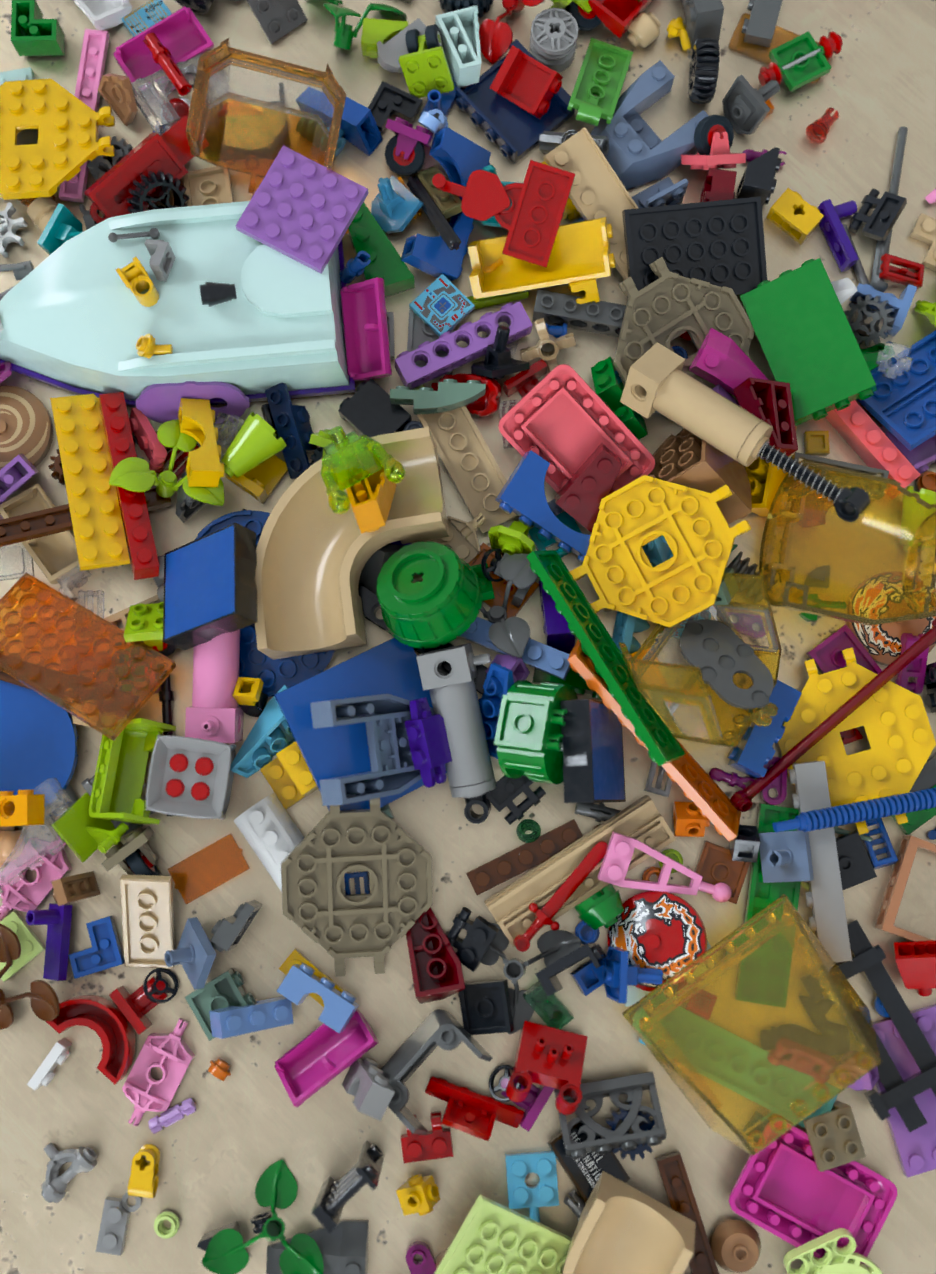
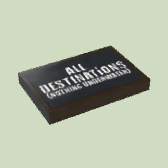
[547,1122,630,1204]

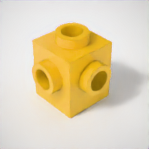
[396,1174,441,1216]

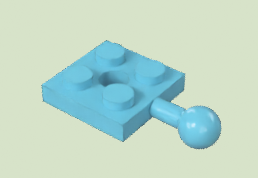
[505,1151,559,1223]

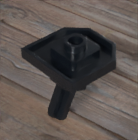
[471,325,530,379]

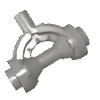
[41,1143,97,1203]

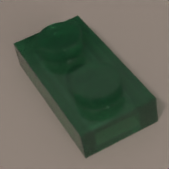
[523,981,574,1029]

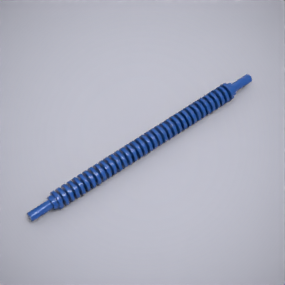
[773,787,936,833]

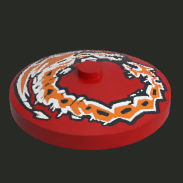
[608,891,707,993]

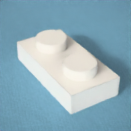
[27,1038,72,1090]

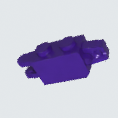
[404,698,452,788]

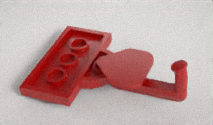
[432,160,575,268]

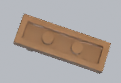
[51,871,100,906]

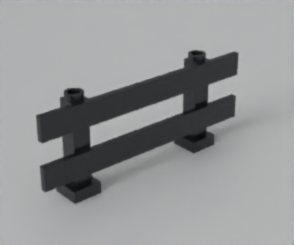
[800,920,936,1132]

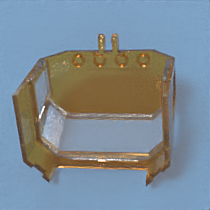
[185,38,346,194]

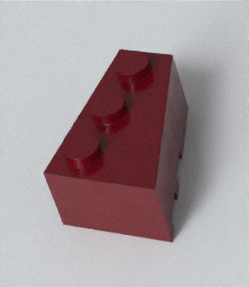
[700,168,737,202]
[555,443,622,533]

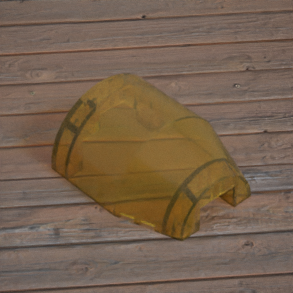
[759,460,936,626]

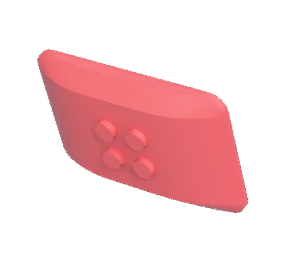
[498,364,655,495]

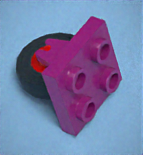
[385,117,434,176]

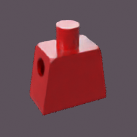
[894,940,936,996]

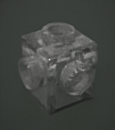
[876,341,913,379]
[214,412,245,449]

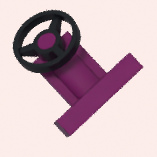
[489,1065,555,1132]

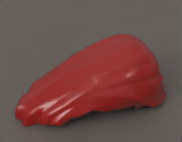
[431,373,502,417]

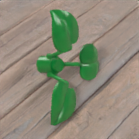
[323,0,407,50]
[202,1160,324,1274]

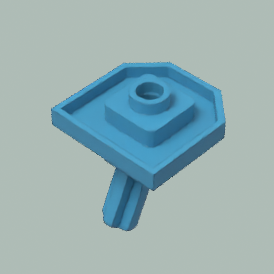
[371,175,423,234]

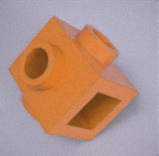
[672,802,710,837]

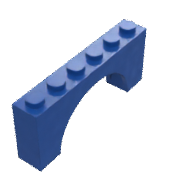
[401,127,491,281]
[495,450,591,563]

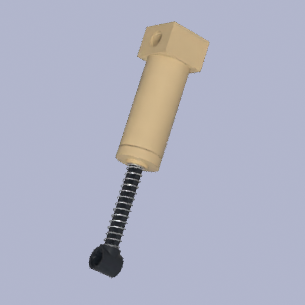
[620,342,871,522]

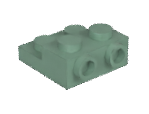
[185,969,256,1041]

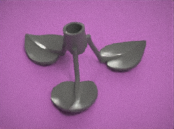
[479,554,538,658]
[467,923,581,1034]

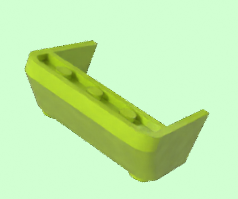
[89,718,176,824]

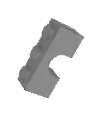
[342,1057,395,1121]

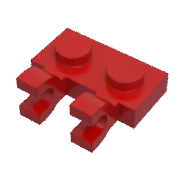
[401,1111,453,1163]

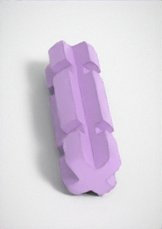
[148,1098,196,1134]

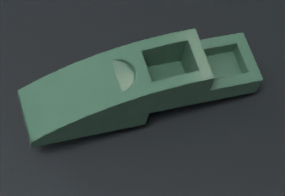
[390,379,486,414]

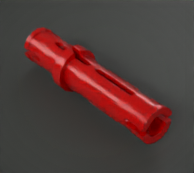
[143,33,192,96]

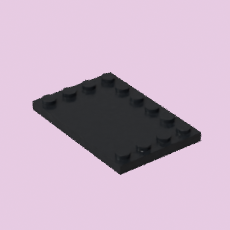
[622,197,767,296]

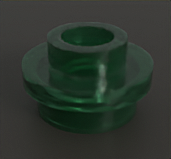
[516,819,541,843]

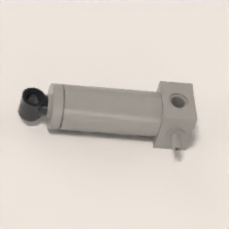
[416,643,496,824]

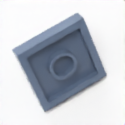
[758,830,814,883]
[164,917,216,990]

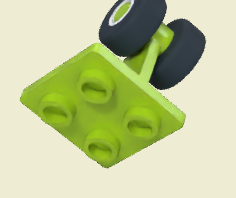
[399,24,455,98]

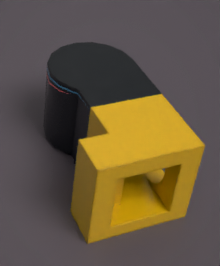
[232,677,268,717]

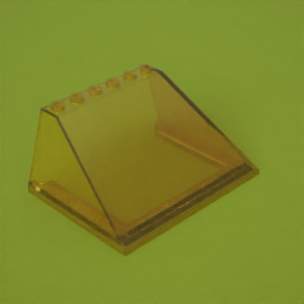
[622,894,881,1156]

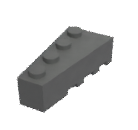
[681,0,724,49]

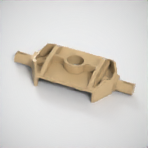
[412,512,487,583]

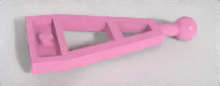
[597,831,731,902]

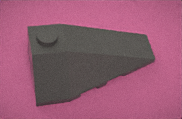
[266,1220,369,1274]

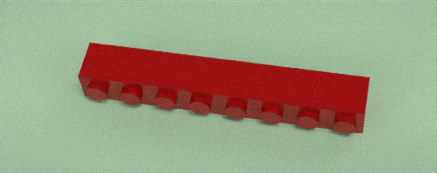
[99,392,159,580]

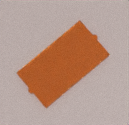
[168,833,250,904]

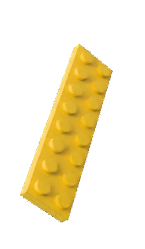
[50,394,130,571]

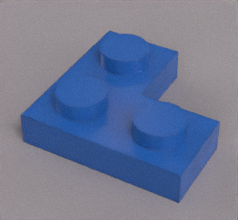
[69,916,124,979]

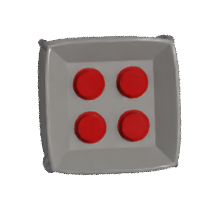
[146,734,237,820]

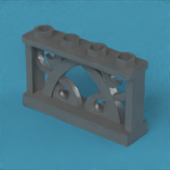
[554,1072,667,1159]

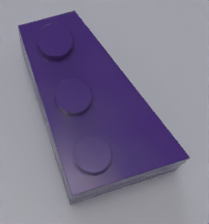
[539,578,576,654]

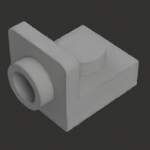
[145,239,175,281]

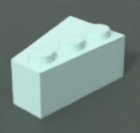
[435,5,481,88]

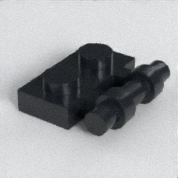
[849,189,907,242]
[486,775,546,825]
[445,907,500,972]

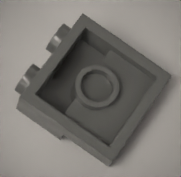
[210,900,262,952]

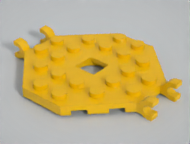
[0,78,115,200]
[569,475,751,627]
[778,647,936,835]

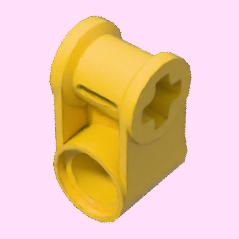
[115,257,159,307]
[127,1144,160,1198]

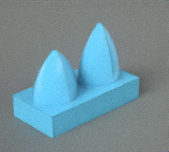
[612,611,650,656]

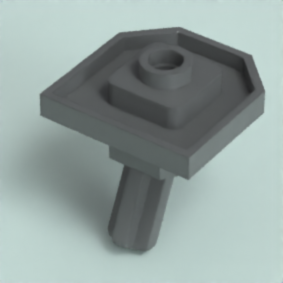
[722,75,780,135]

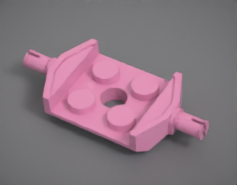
[0,837,72,921]
[122,1018,195,1126]

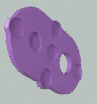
[136,381,250,424]

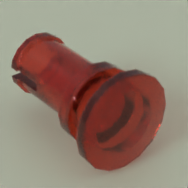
[806,108,839,144]

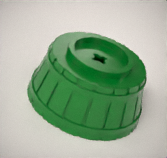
[376,541,483,648]

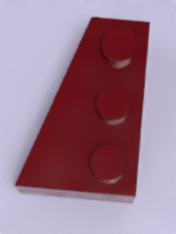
[733,377,798,459]

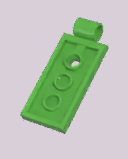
[567,38,633,127]

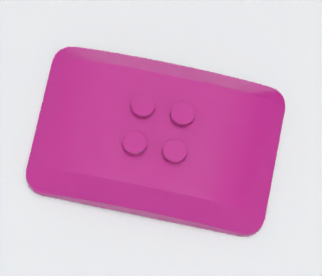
[729,1118,898,1264]

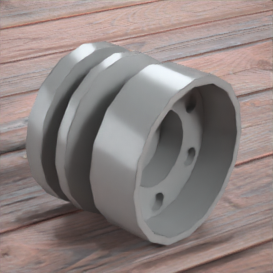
[529,8,579,72]

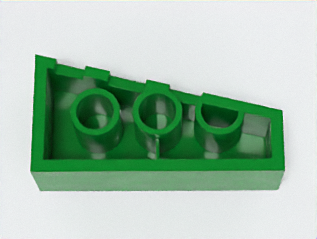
[348,202,415,297]

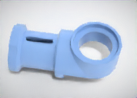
[418,109,449,134]

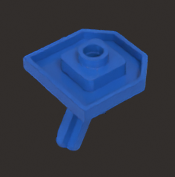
[602,946,663,1003]

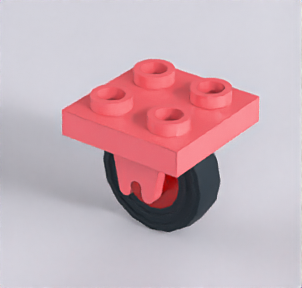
[681,115,746,170]

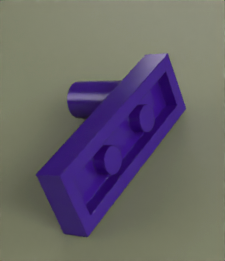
[818,199,859,273]
[26,903,73,981]

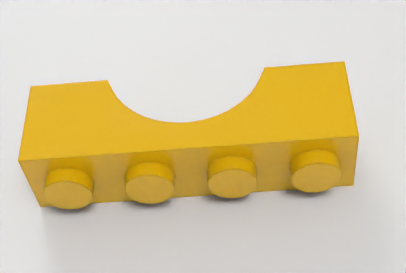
[178,398,224,487]

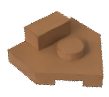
[98,73,138,126]

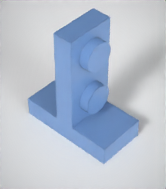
[850,283,917,336]

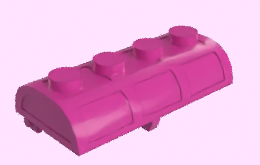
[113,7,214,93]
[340,277,392,381]
[274,1009,379,1108]

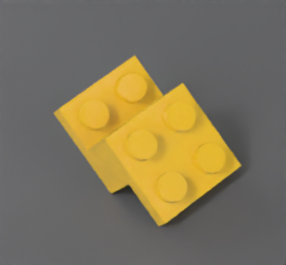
[260,741,318,810]

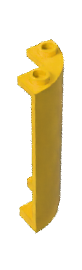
[468,217,616,299]

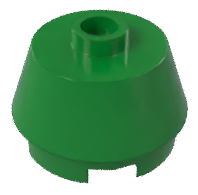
[575,883,624,930]

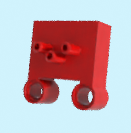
[506,1021,588,1115]

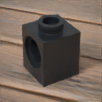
[729,825,760,863]

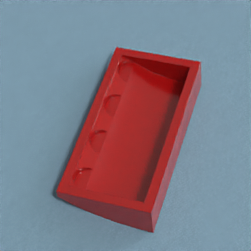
[588,0,653,39]

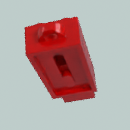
[84,115,208,223]

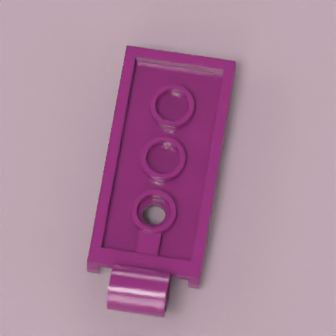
[806,625,882,728]

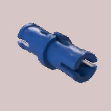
[339,251,371,284]

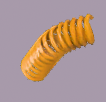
[482,258,503,273]

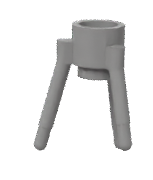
[0,261,34,299]

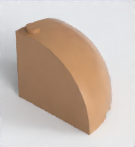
[648,429,752,524]

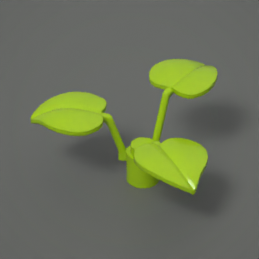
[109,419,224,506]

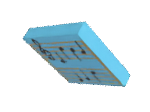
[121,0,172,37]

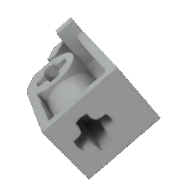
[377,18,426,73]

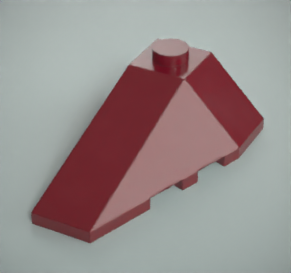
[406,907,466,1004]

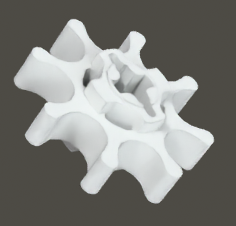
[0,202,28,258]

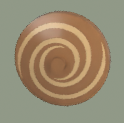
[0,386,53,470]

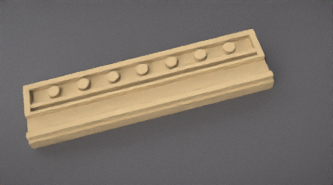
[543,127,638,280]
[484,795,677,947]

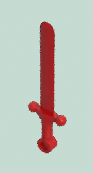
[513,841,608,952]

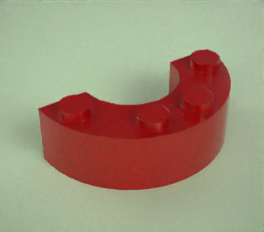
[45,995,136,1085]

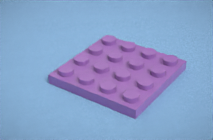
[236,145,368,274]

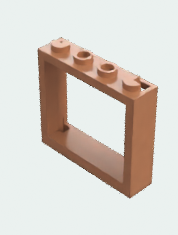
[874,835,936,941]

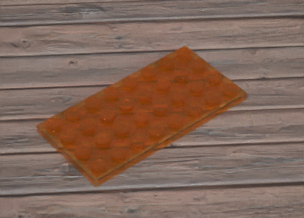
[0,573,176,741]

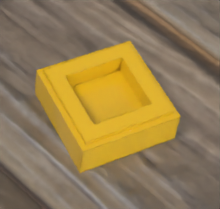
[803,431,830,456]

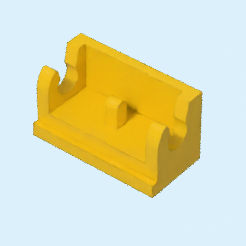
[567,279,600,304]

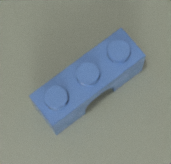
[277,963,359,1033]
[209,997,294,1039]

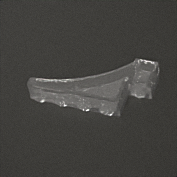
[0,777,72,895]

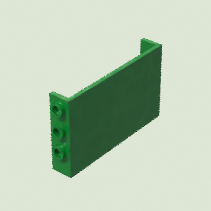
[740,258,877,426]

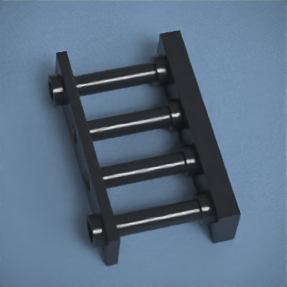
[312,1141,384,1233]

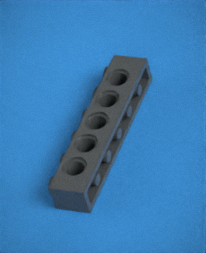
[532,289,626,337]

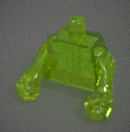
[321,426,406,515]

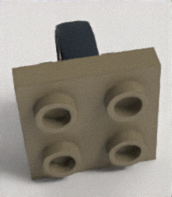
[102,826,160,876]

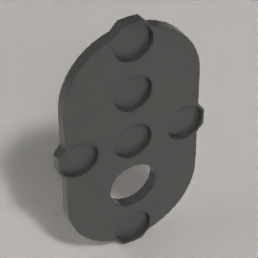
[680,619,774,709]

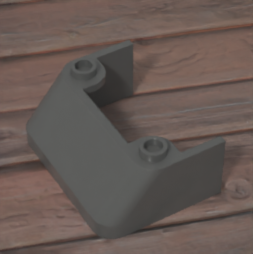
[381,1009,493,1135]

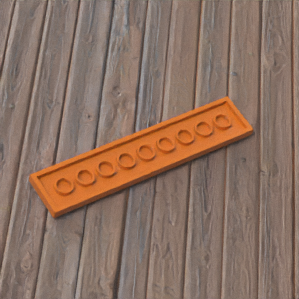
[567,639,741,842]

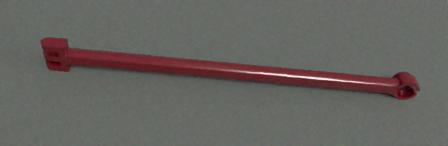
[730,618,936,812]

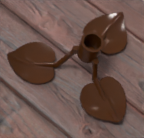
[0,924,60,1030]

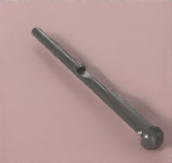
[870,127,908,293]

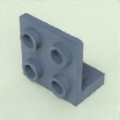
[632,177,689,208]

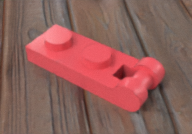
[129,407,167,473]

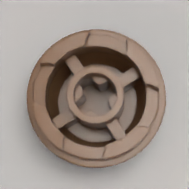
[711,1219,761,1273]

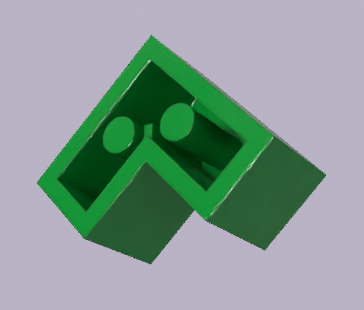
[11,0,65,56]

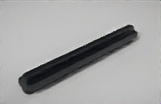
[406,176,461,250]

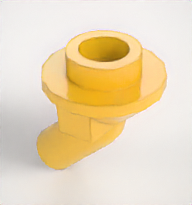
[667,16,691,51]
[136,333,173,359]

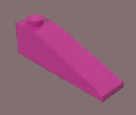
[689,328,769,396]

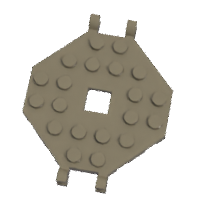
[613,257,755,402]
[281,798,432,977]

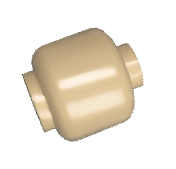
[627,12,661,48]

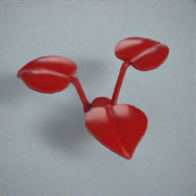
[479,0,544,64]

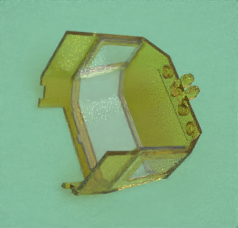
[619,572,782,747]

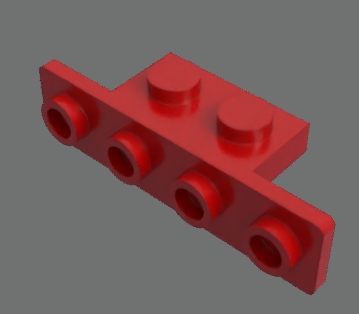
[425,1077,524,1141]

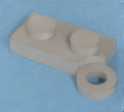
[96,1192,142,1256]

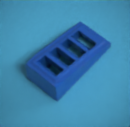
[862,818,898,870]

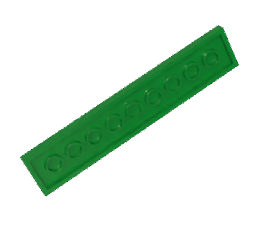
[526,550,686,766]

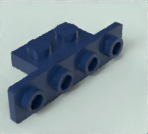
[265,383,317,479]

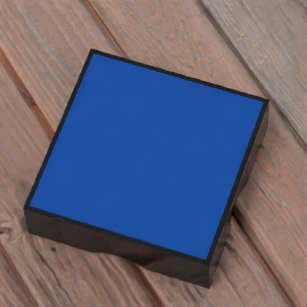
[163,522,258,650]
[560,699,626,803]

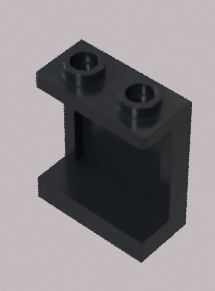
[338,378,412,438]
[536,942,606,996]

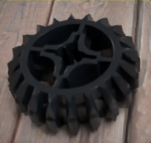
[688,37,720,104]
[127,171,190,213]

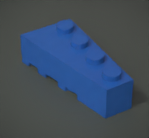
[728,679,802,778]

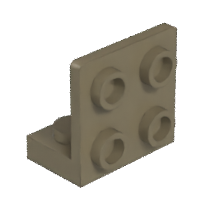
[804,1101,866,1172]

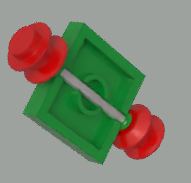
[758,31,843,92]

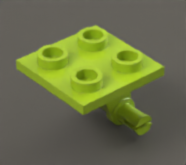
[51,793,129,862]

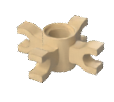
[520,318,576,372]

